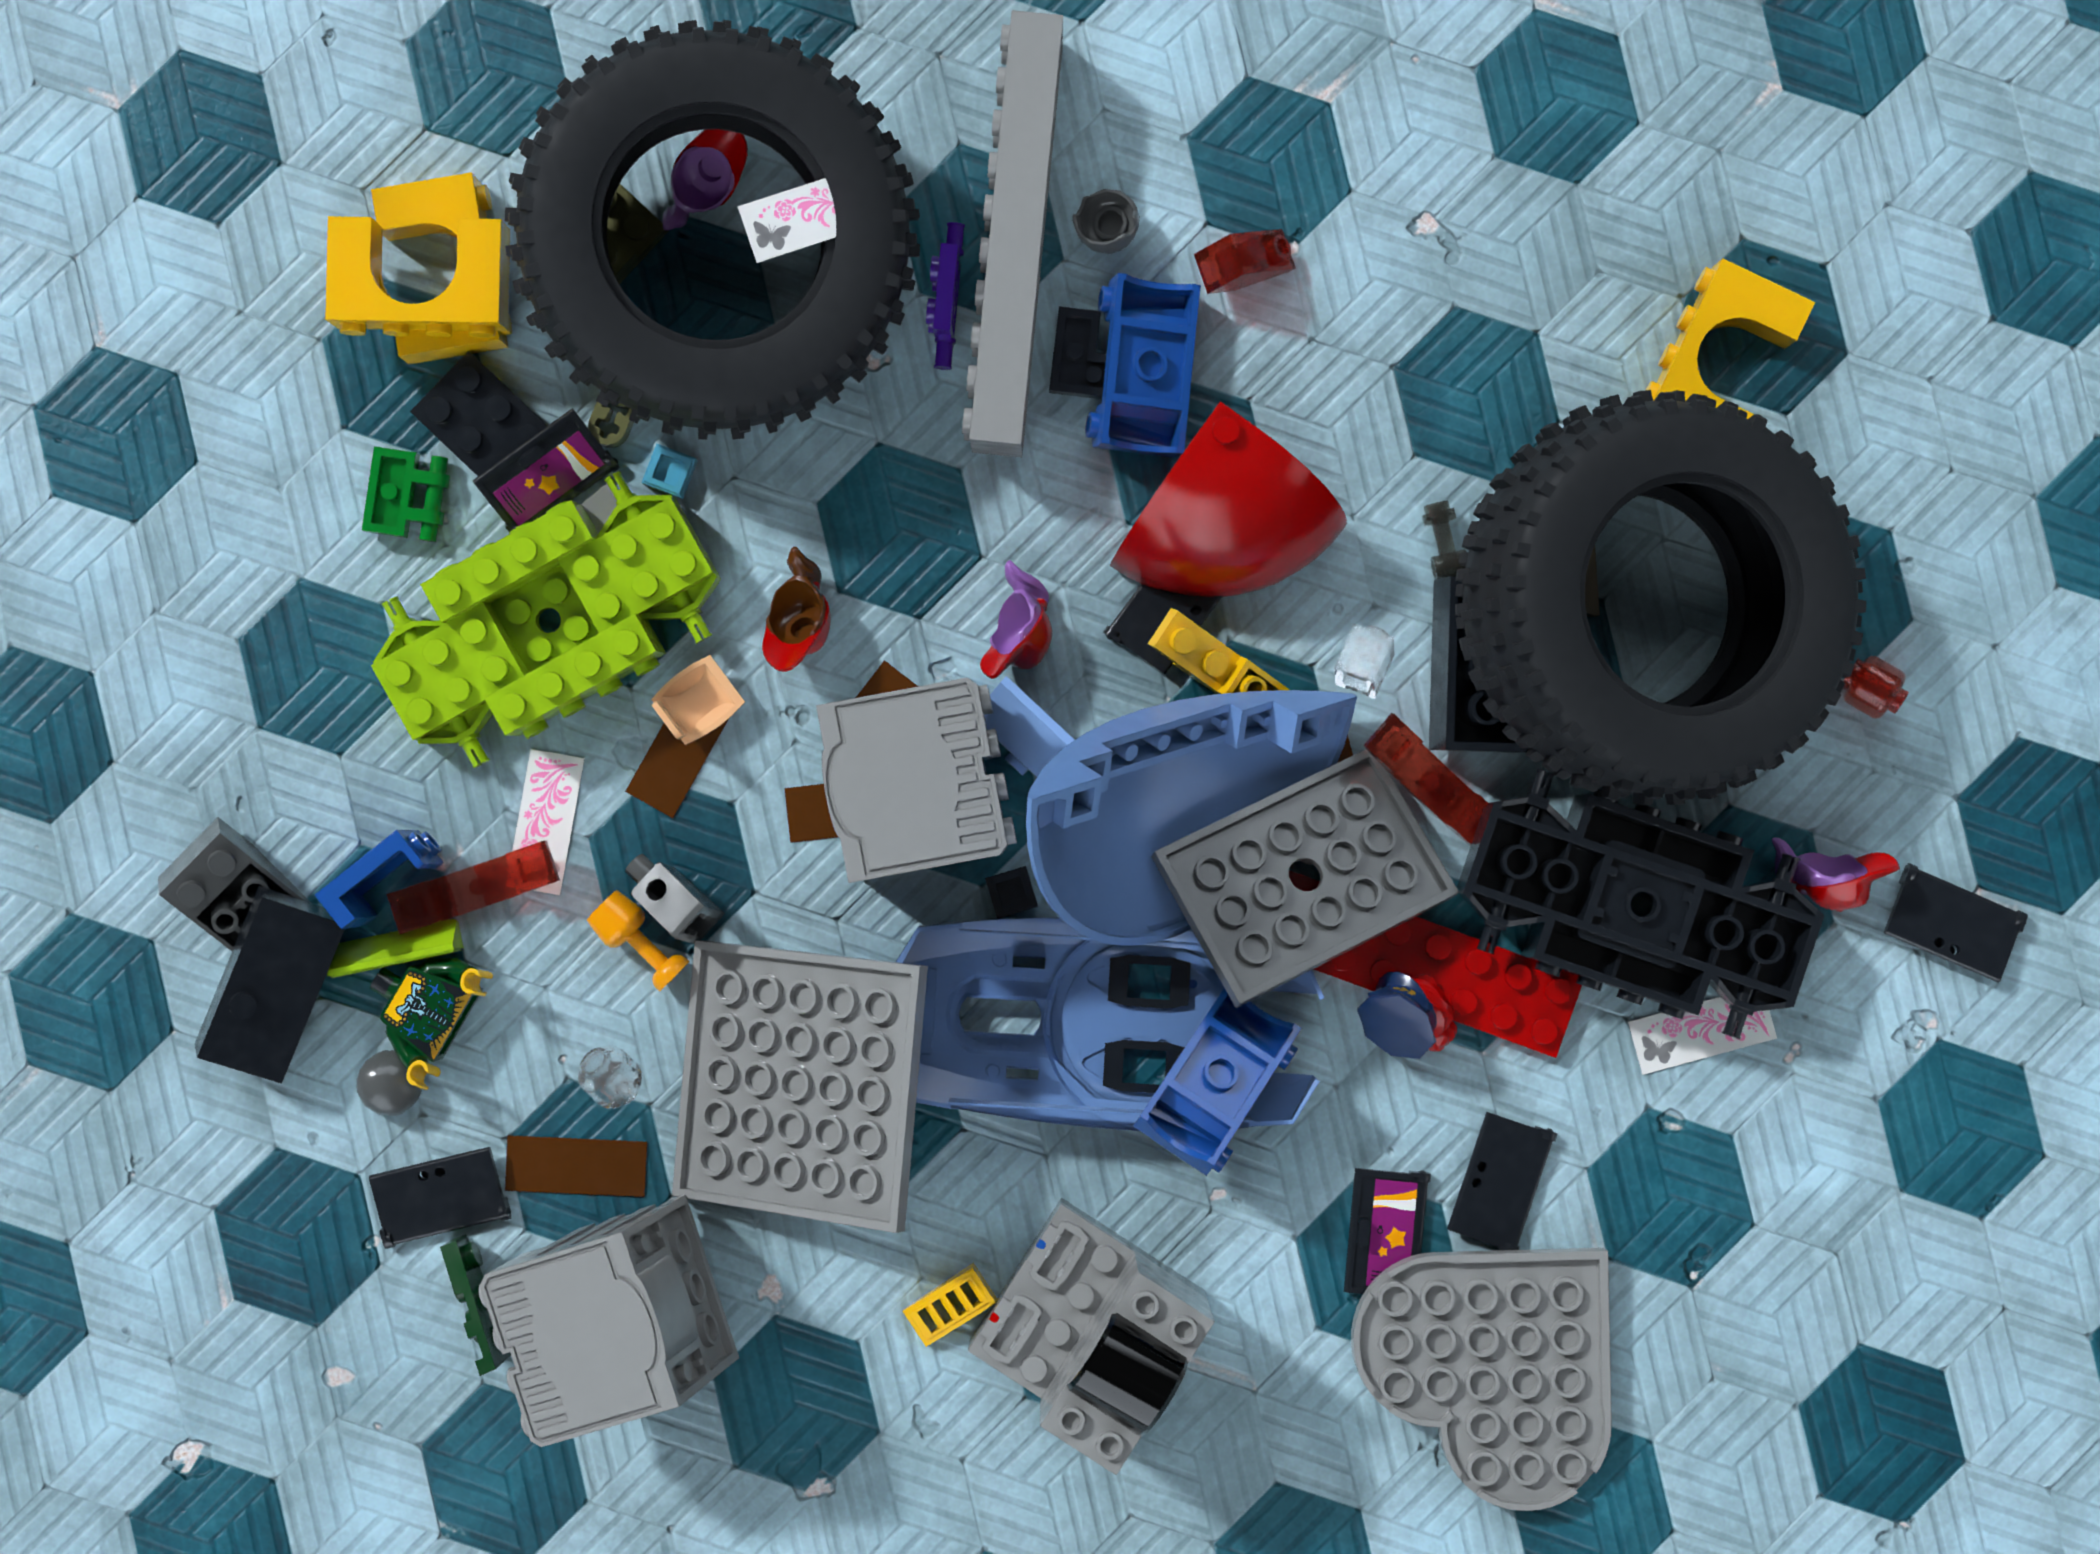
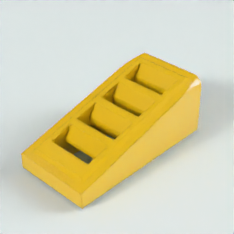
[902,1262,997,1347]

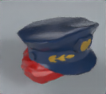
[1357,972,1458,1059]

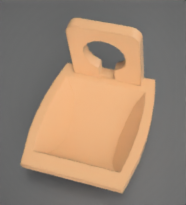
[651,655,745,745]

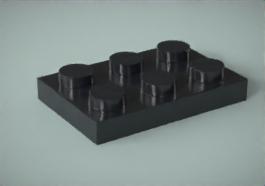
[410,351,547,476]

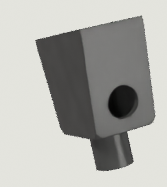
[625,854,725,944]

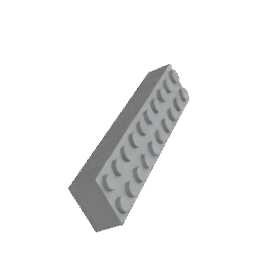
[962,10,1063,458]

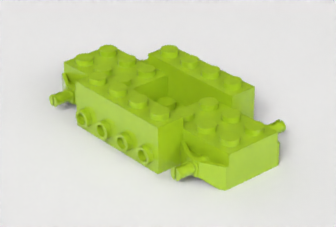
[371,471,721,768]

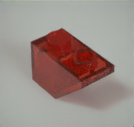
[1194,229,1296,294]

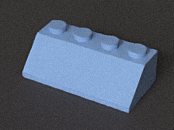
[985,676,1074,778]

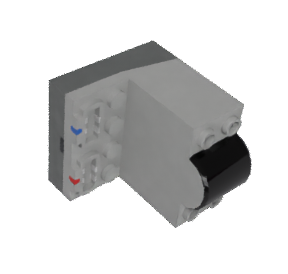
[968,1197,1215,1475]

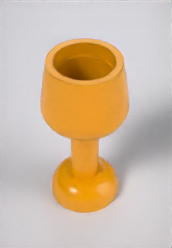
[586,890,690,992]

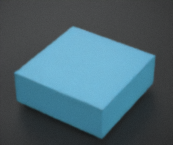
[641,444,698,500]

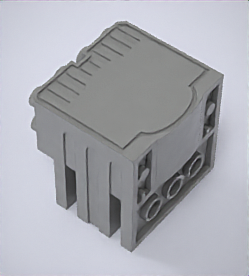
[816,678,1017,883]
[479,1195,739,1447]

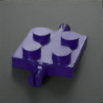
[926,222,965,370]

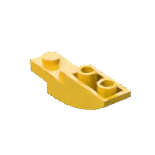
[1148,608,1290,694]

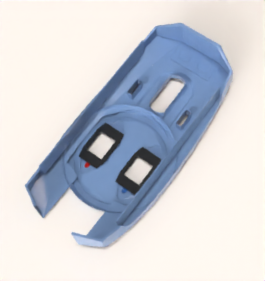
[896,918,1324,1131]

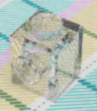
[1334,624,1394,698]

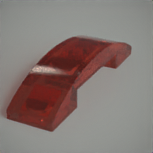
[1363,713,1488,846]
[387,840,560,935]

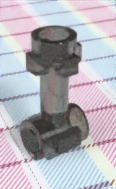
[1422,500,1466,580]

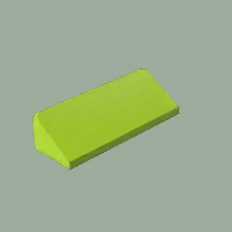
[327,919,464,978]

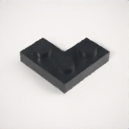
[1049,306,1106,399]

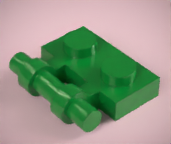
[362,446,450,542]

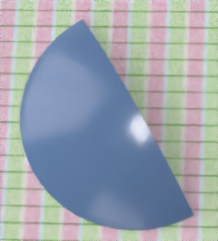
[1026,690,1357,946]

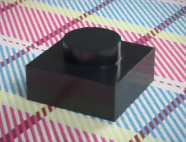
[985,866,1038,919]

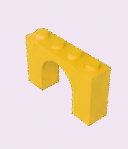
[371,172,512,365]
[325,216,510,338]
[1645,258,1815,419]

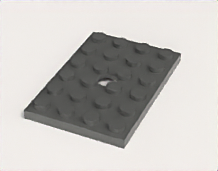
[1151,746,1459,1008]

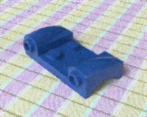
[1085,273,1201,458]
[1133,988,1302,1176]

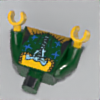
[370,958,493,1090]

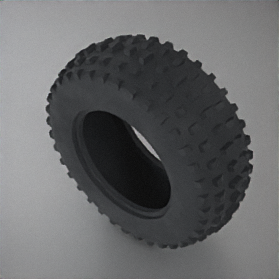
[505,20,920,440]
[1455,390,1867,805]

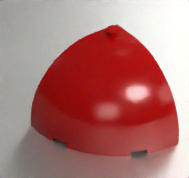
[1110,401,1347,597]

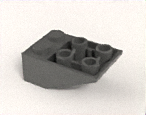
[158,817,311,951]

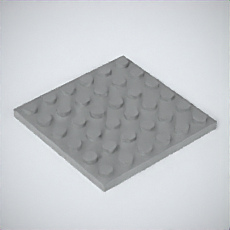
[672,940,928,1233]

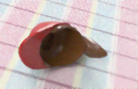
[762,547,831,672]

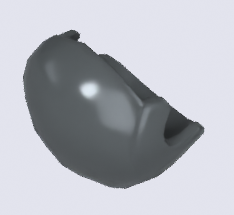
[1072,189,1140,254]
[356,1050,422,1116]

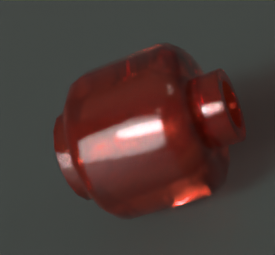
[1843,656,1909,719]

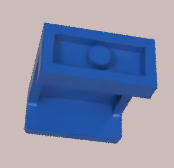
[315,830,444,929]

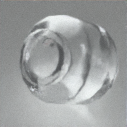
[578,1045,642,1109]

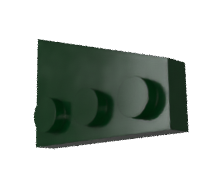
[440,1234,511,1376]

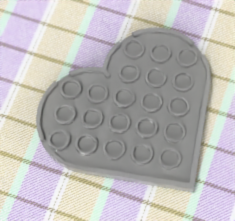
[1351,1248,1612,1511]

